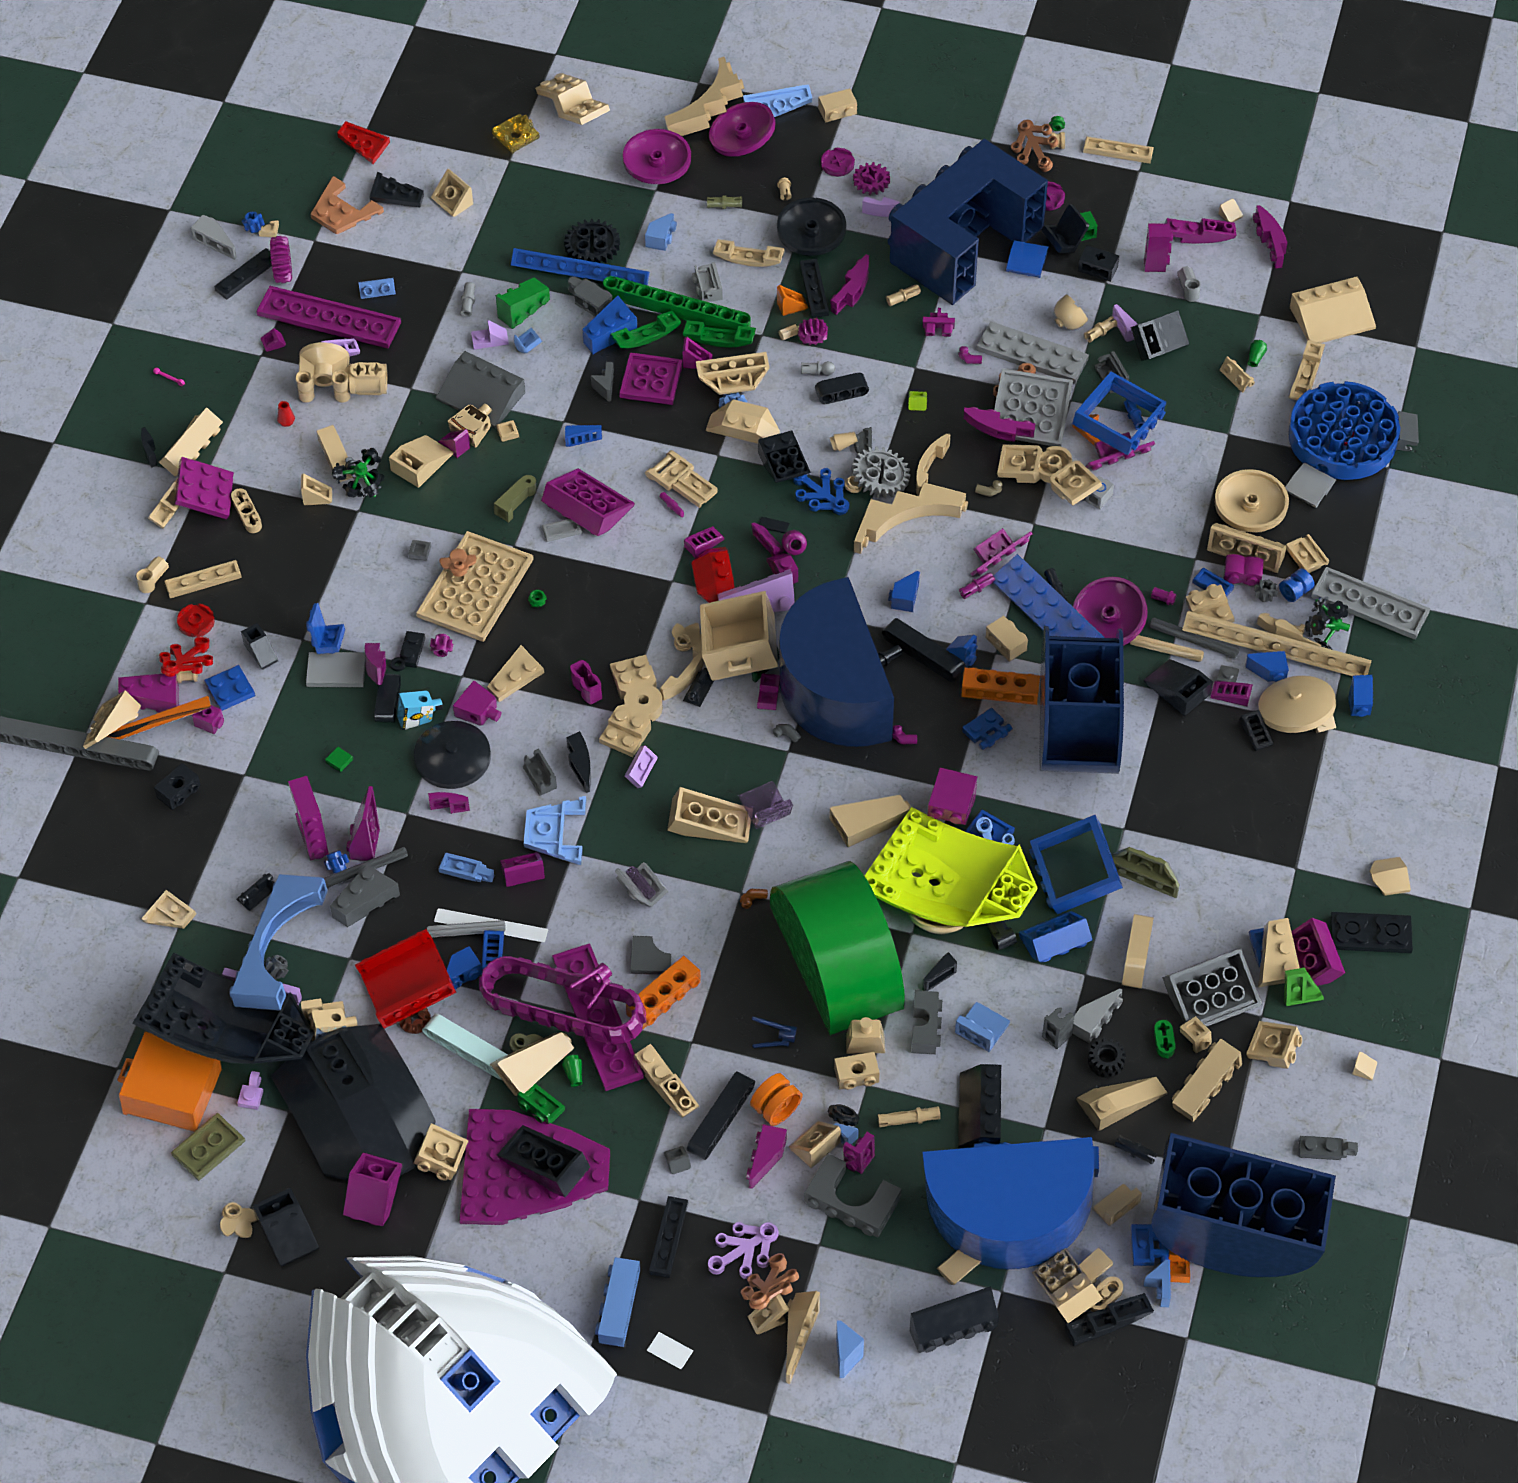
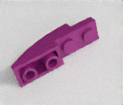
[1253,205,1287,268]
[1165,218,1237,244]
[830,254,869,315]
[963,407,1036,442]

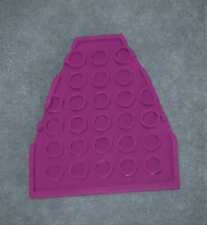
[460,1109,610,1225]

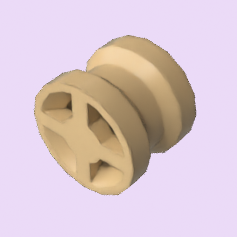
[1050,132,1065,149]

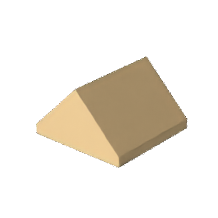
[431,169,473,217]
[789,1121,841,1168]

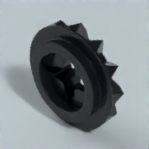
[827,1104,860,1126]

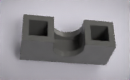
[911,990,943,1055]

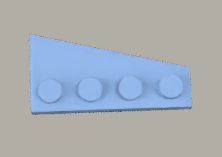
[743,84,813,117]

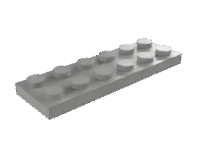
[976,321,1089,384]
[1311,567,1430,639]

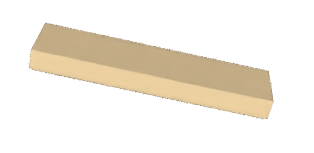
[1083,136,1154,163]
[165,560,242,598]

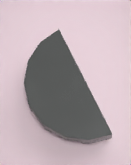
[854,427,872,454]

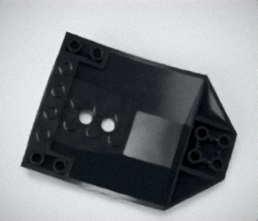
[132,952,314,1064]
[271,1023,436,1180]

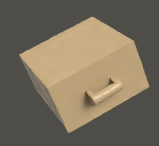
[700,591,778,681]

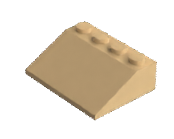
[1290,277,1376,343]

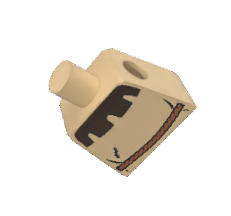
[448,403,492,448]

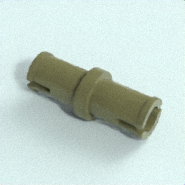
[707,195,742,209]

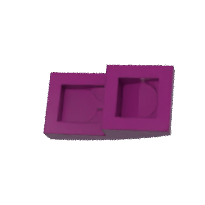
[757,673,780,710]
[428,792,470,814]

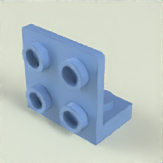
[955,1002,1010,1052]

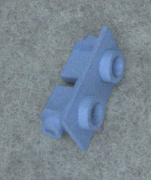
[358,278,396,299]

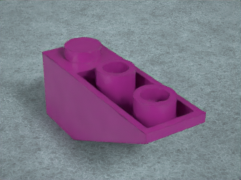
[746,1124,787,1189]

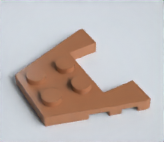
[311,176,384,234]

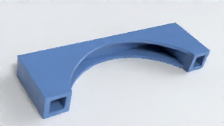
[229,874,328,1010]

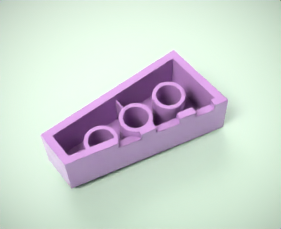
[718,569,795,612]

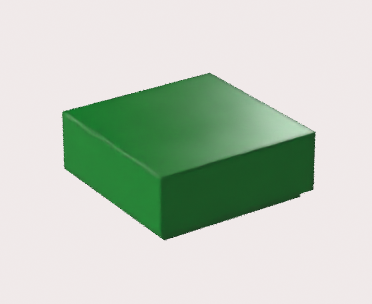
[325,747,353,773]

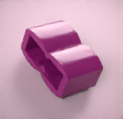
[1224,554,1264,586]
[570,660,602,705]

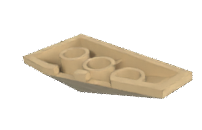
[83,691,141,749]
[1076,1077,1167,1131]
[786,1291,820,1384]

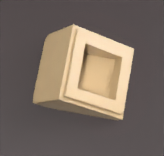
[1219,198,1243,222]
[1352,1051,1377,1080]

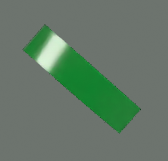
[611,310,681,348]
[683,320,756,347]

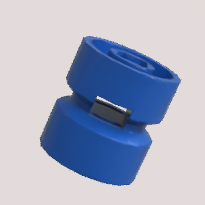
[1279,568,1315,602]

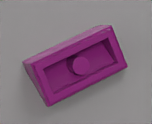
[751,522,785,556]

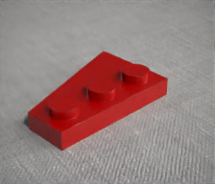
[337,121,390,165]

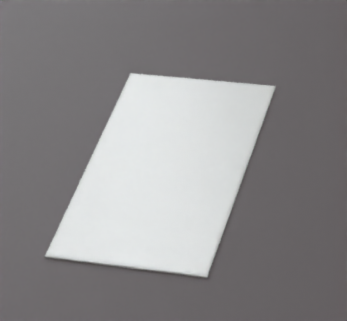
[647,1332,693,1369]

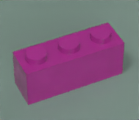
[1144,223,1173,272]

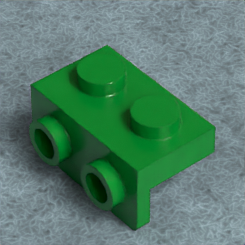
[517,1083,565,1125]

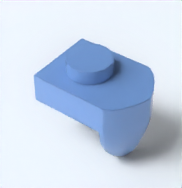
[514,327,542,353]

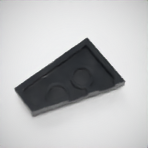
[370,172,424,208]

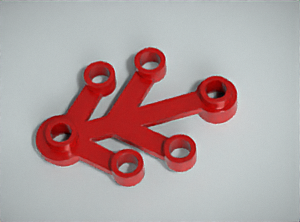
[159,636,213,677]

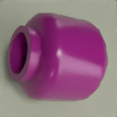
[781,530,807,555]

